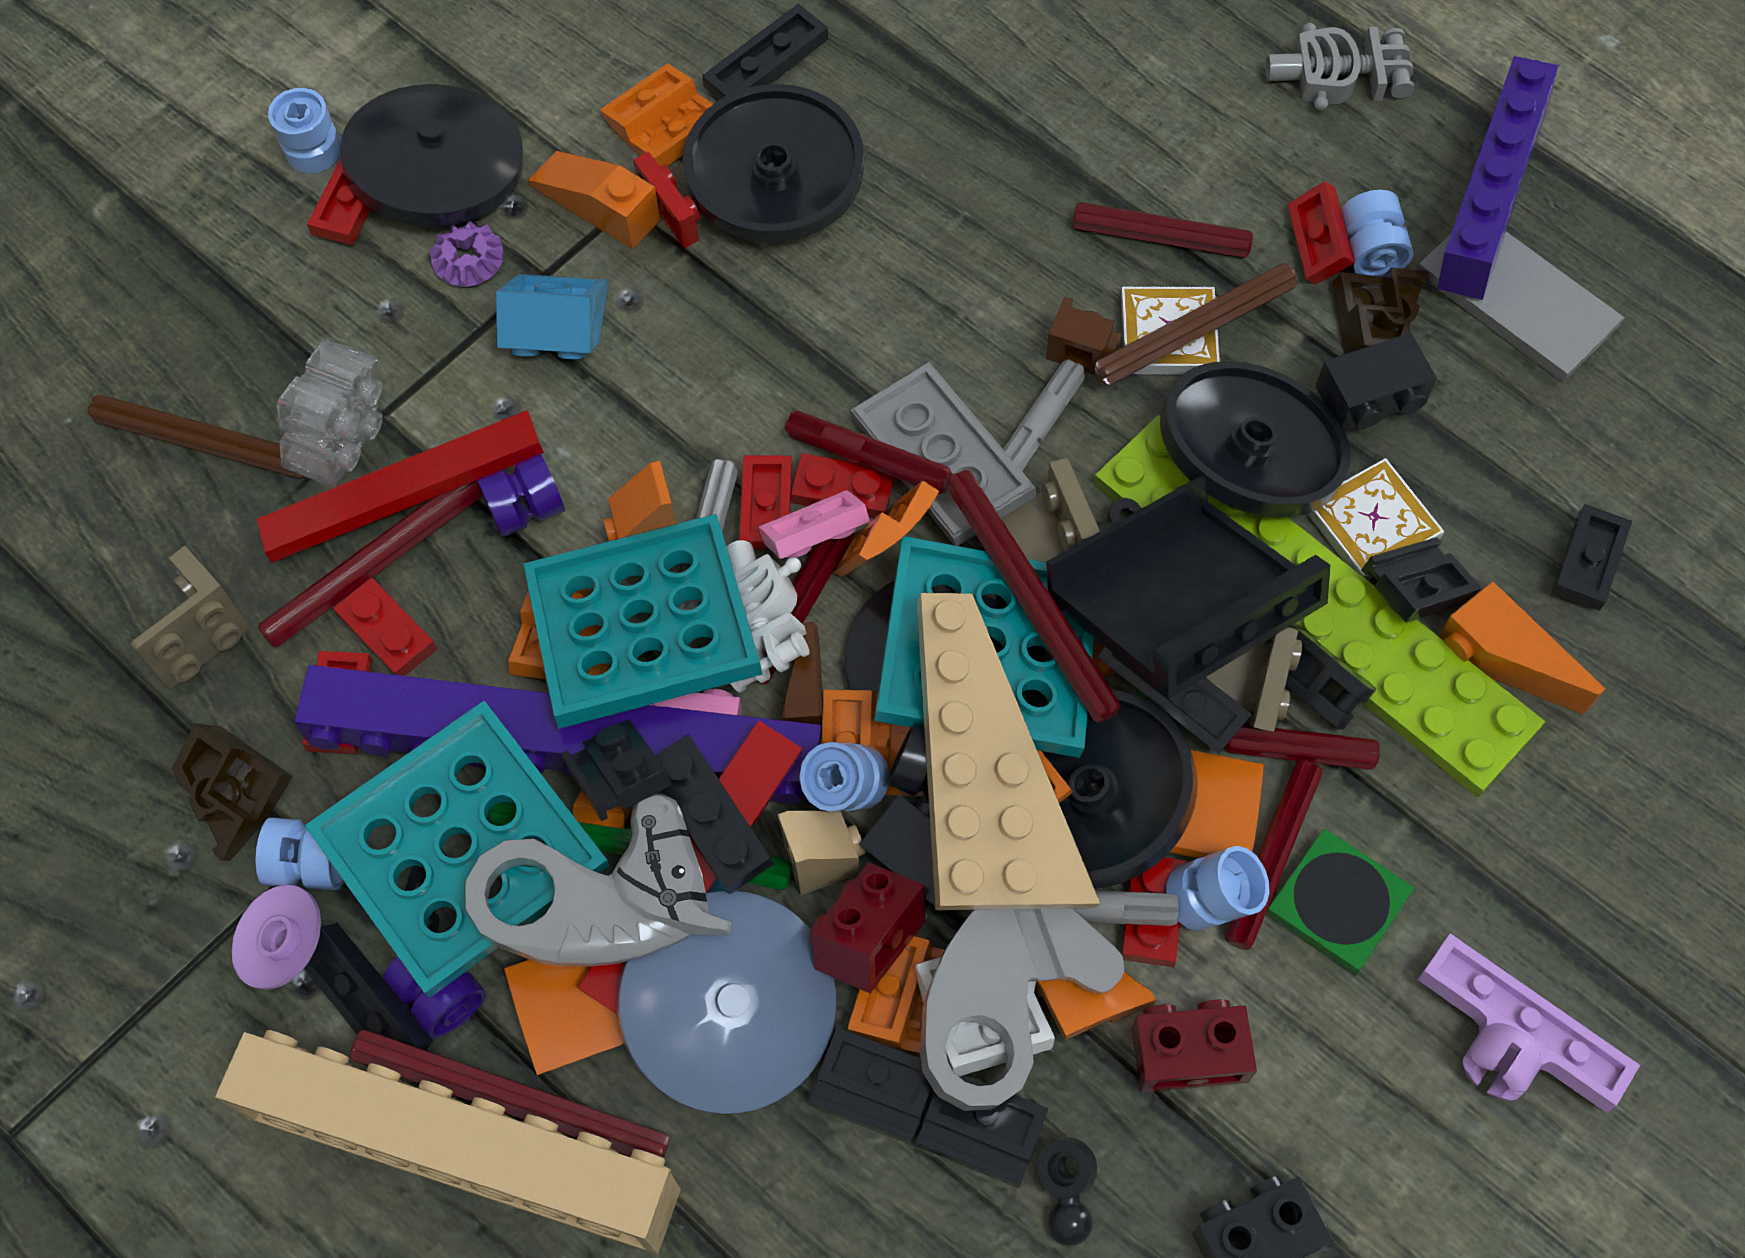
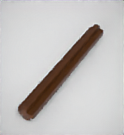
[1093,263,1297,386]
[88,395,311,478]

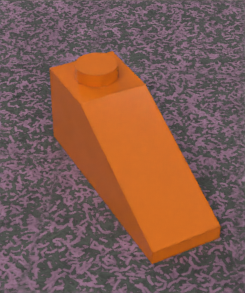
[528,151,661,250]
[1438,582,1606,714]

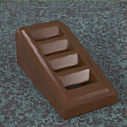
[781,622,823,735]

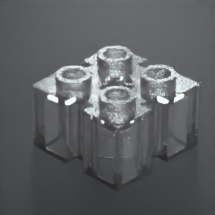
[277,338,383,487]

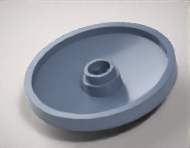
[617,891,836,1114]

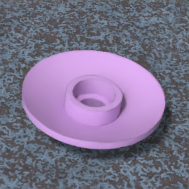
[232,885,321,990]

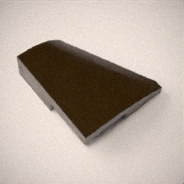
[1332,267,1429,354]
[172,723,293,861]

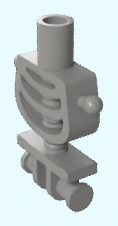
[1265,23,1415,110]

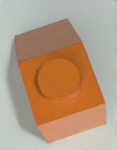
[603,460,676,541]

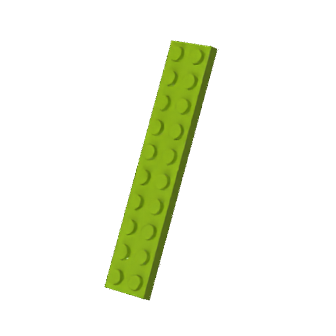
[1093,415,1546,798]

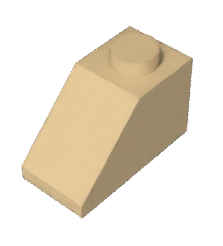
[778,811,865,895]

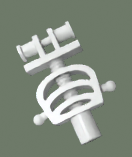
[727,540,810,693]

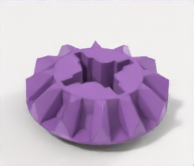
[429,221,504,287]

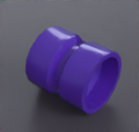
[477,454,565,538]
[383,956,487,1039]

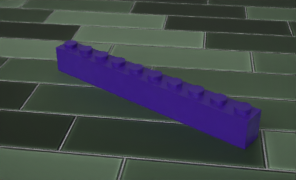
[294,665,821,804]

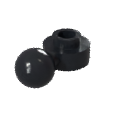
[1037,1138,1097,1246]

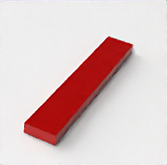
[257,410,544,563]
[577,721,803,1014]

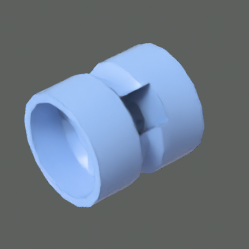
[268,88,341,174]
[1341,190,1414,277]
[799,742,889,812]
[255,817,344,891]
[1166,846,1269,931]

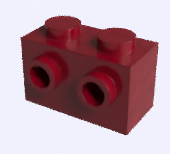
[810,862,925,994]
[1131,999,1257,1093]

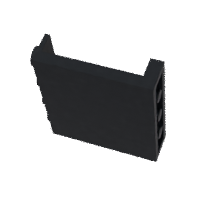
[1046,476,1331,700]

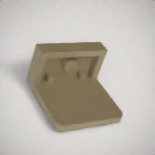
[1207,627,1302,732]

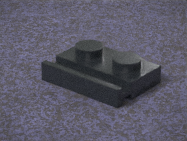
[1361,537,1482,623]
[561,719,672,822]
[808,1027,932,1145]
[915,1075,1049,1188]

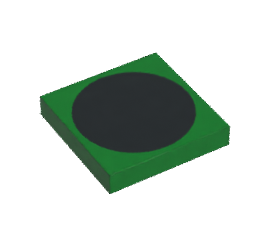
[1266,828,1415,975]

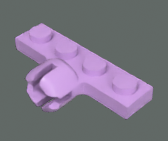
[1417,933,1640,1114]

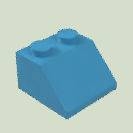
[496,274,608,359]

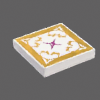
[1120,287,1220,375]
[1308,458,1445,580]

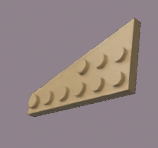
[917,593,1100,910]

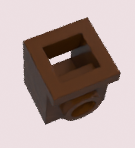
[1046,296,1122,375]

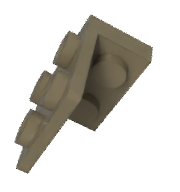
[1002,458,1100,562]
[131,546,251,688]

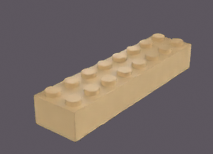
[215,1030,681,1255]

